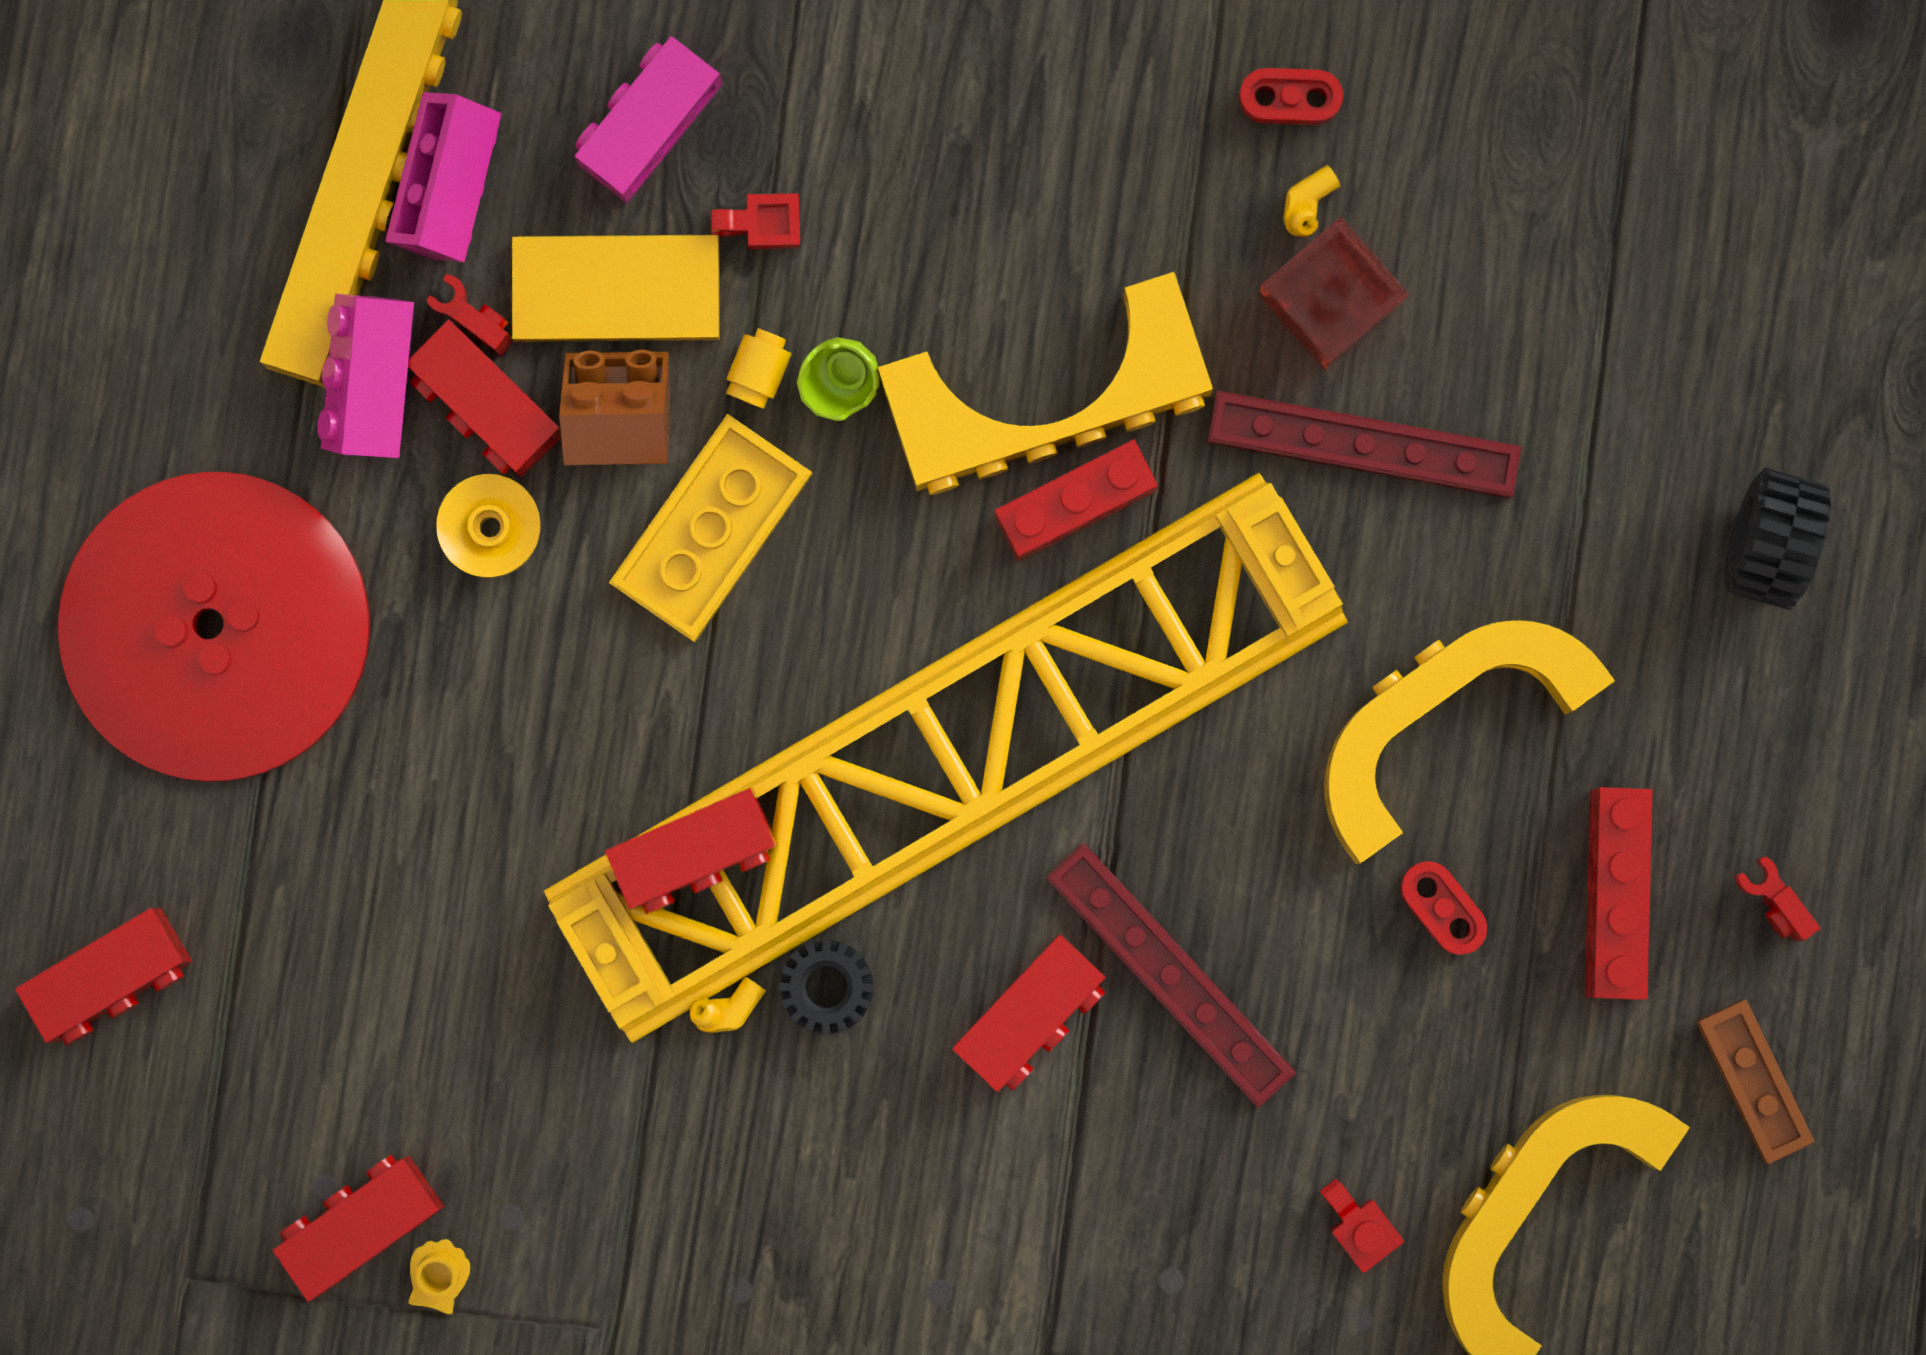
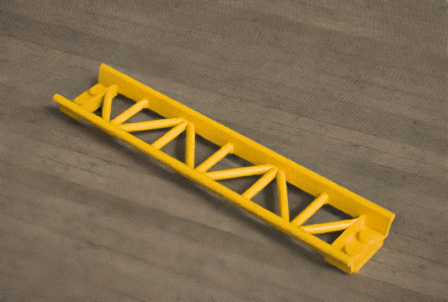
[544,473,1348,1043]

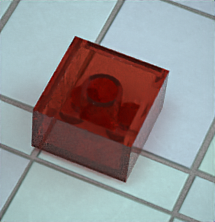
[1258,217,1409,371]

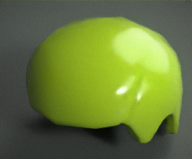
[796,337,881,421]

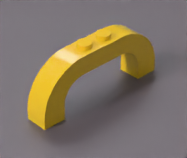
[1324,620,1615,864]
[1442,1095,1690,1355]

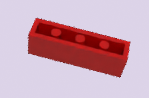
[1585,787,1653,1000]

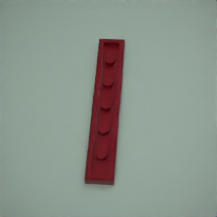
[1207,390,1522,499]
[1046,843,1296,1108]

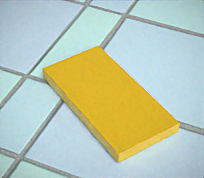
[512,235,720,342]
[609,414,813,643]

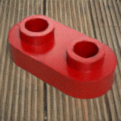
[1239,68,1343,125]
[1400,861,1487,955]

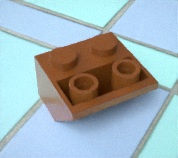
[559,350,670,465]

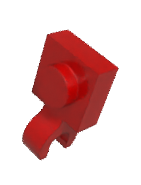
[711,193,800,249]
[427,274,513,357]
[1734,856,1821,941]
[1320,1179,1405,1274]

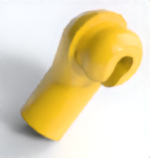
[1283,165,1340,237]

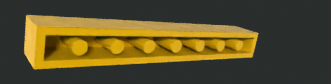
[260,0,462,388]

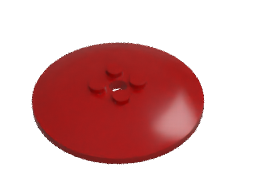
[58,472,370,782]

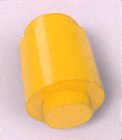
[726,328,792,409]

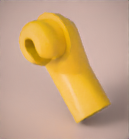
[690,976,766,1033]

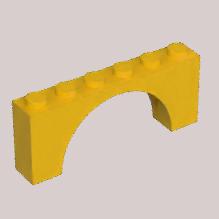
[878,272,1213,495]

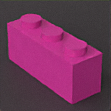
[574,36,723,203]
[385,92,502,263]
[317,293,414,458]

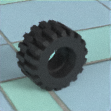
[1724,467,1831,610]

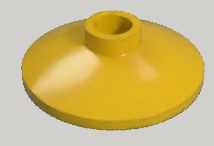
[436,474,541,578]

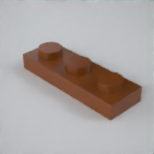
[1696,999,1815,1164]

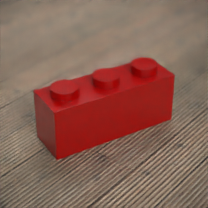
[408,319,561,478]
[994,439,1158,562]
[605,788,778,915]
[15,908,192,1046]
[952,934,1106,1092]
[272,1155,445,1302]

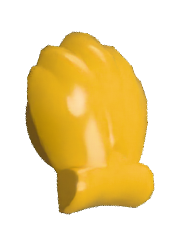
[408,1239,470,1314]

